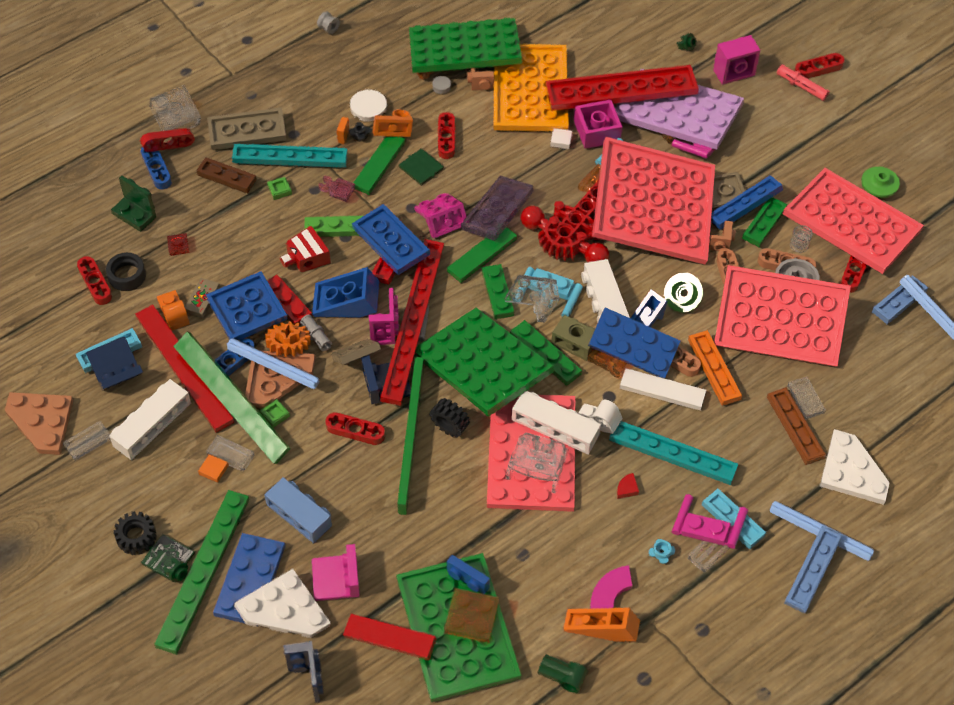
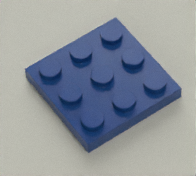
[206,271,288,341]

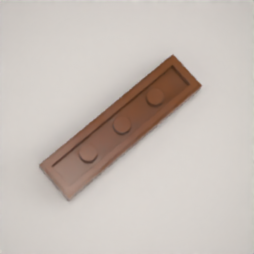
[767,387,826,465]

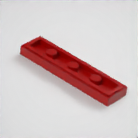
[343,614,436,660]

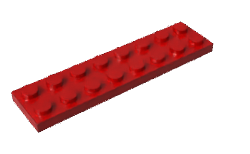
[546,65,699,111]

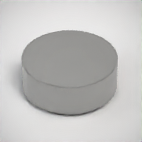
[433,76,451,94]

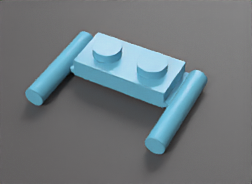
[513,267,583,317]

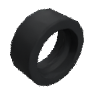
[106,252,146,291]

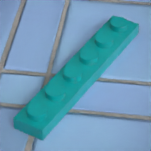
[232,144,348,168]
[609,421,738,485]

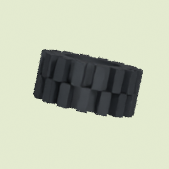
[429,398,470,437]
[114,511,157,555]

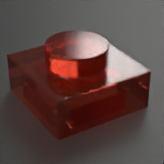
[167,233,190,256]

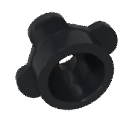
[349,122,371,141]

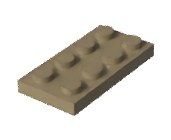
[207,108,287,150]

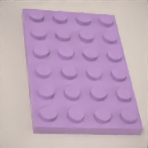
[615,69,744,150]

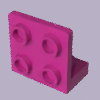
[414,193,468,238]
[369,288,399,345]
[312,544,360,601]

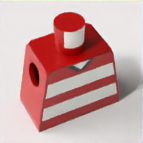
[280,226,331,272]

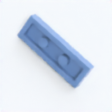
[872,275,928,324]

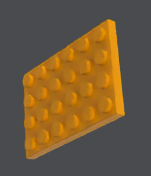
[494,44,568,131]

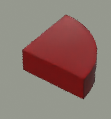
[617,473,639,499]

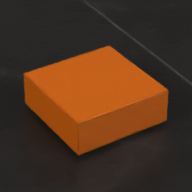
[336,117,350,144]
[198,454,229,483]

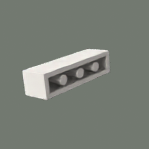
[581,259,630,322]
[109,379,191,460]
[512,391,601,455]

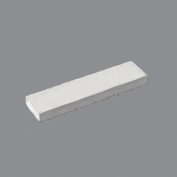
[620,368,706,411]

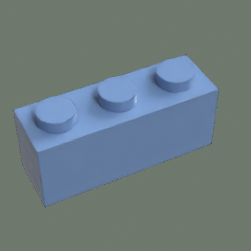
[264,477,332,544]

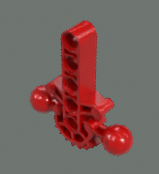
[520,180,610,263]

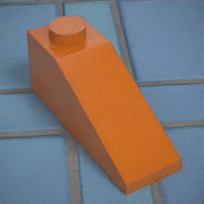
[563,608,640,641]

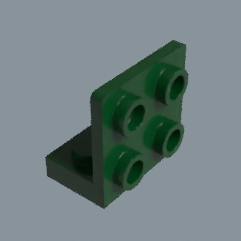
[111,175,157,232]

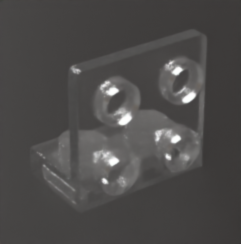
[505,275,560,323]

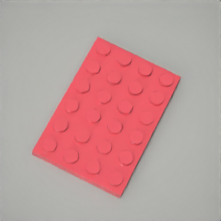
[783,168,924,274]
[714,265,851,367]
[487,395,575,512]

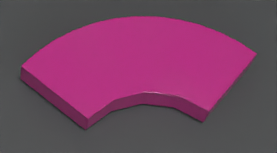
[590,565,632,608]

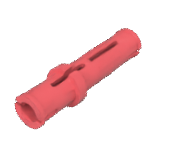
[777,64,830,101]

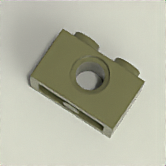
[551,315,595,361]

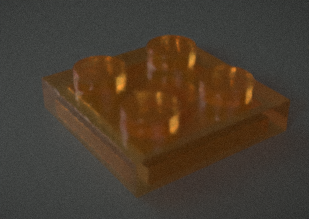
[444,588,499,643]

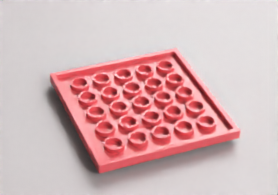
[592,137,715,265]

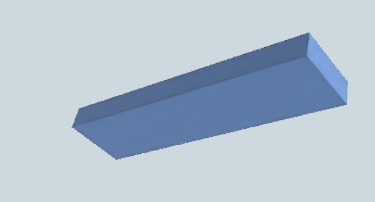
[784,526,843,614]

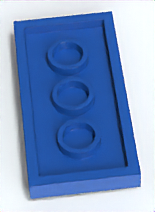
[352,204,430,275]
[588,307,680,378]
[213,533,285,626]

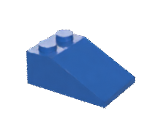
[312,267,379,317]

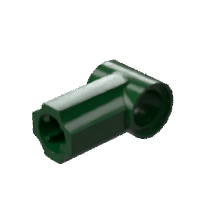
[538,654,588,693]

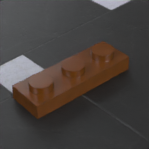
[196,157,257,194]

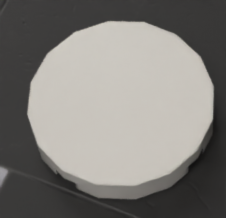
[350,90,387,121]

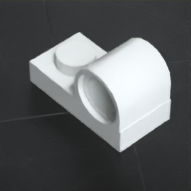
[578,400,622,434]

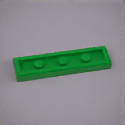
[352,136,405,195]
[447,224,517,283]

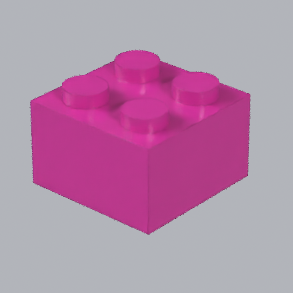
[713,35,761,85]
[574,100,622,149]

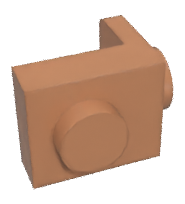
[467,68,494,90]
[709,221,736,251]

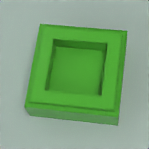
[267,177,292,200]
[260,399,290,428]

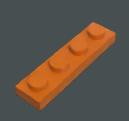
[688,330,742,406]

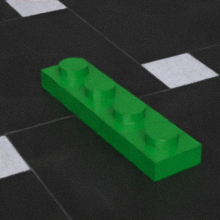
[510,320,582,386]

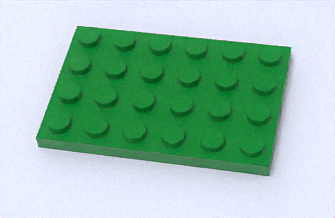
[409,18,522,73]
[415,308,554,417]
[396,553,521,703]

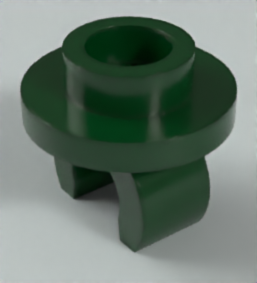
[677,33,697,51]
[163,558,188,583]

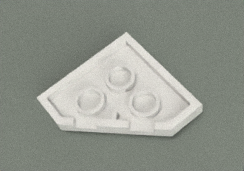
[820,429,890,505]
[234,569,330,638]

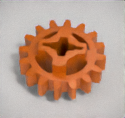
[265,321,310,357]

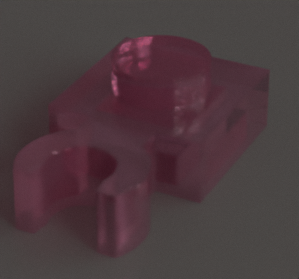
[319,176,355,202]

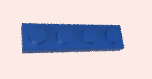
[711,175,783,230]

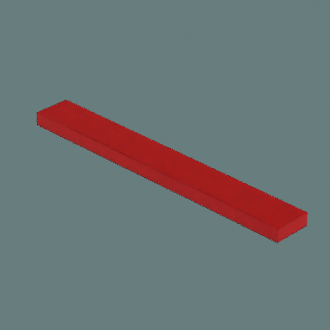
[135,304,234,433]

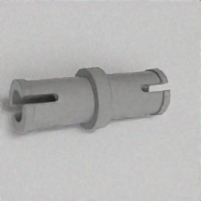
[300,315,332,351]

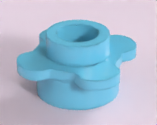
[649,539,675,564]

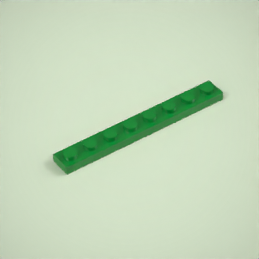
[154,490,249,655]

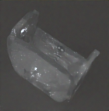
[506,433,569,494]

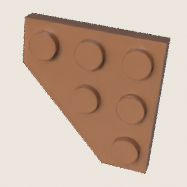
[245,351,315,408]
[5,392,74,455]

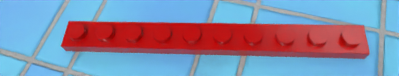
[380,239,444,406]

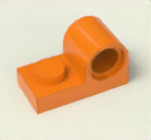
[373,109,413,137]
[156,290,190,331]

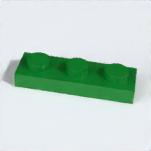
[742,197,788,247]
[482,264,514,320]

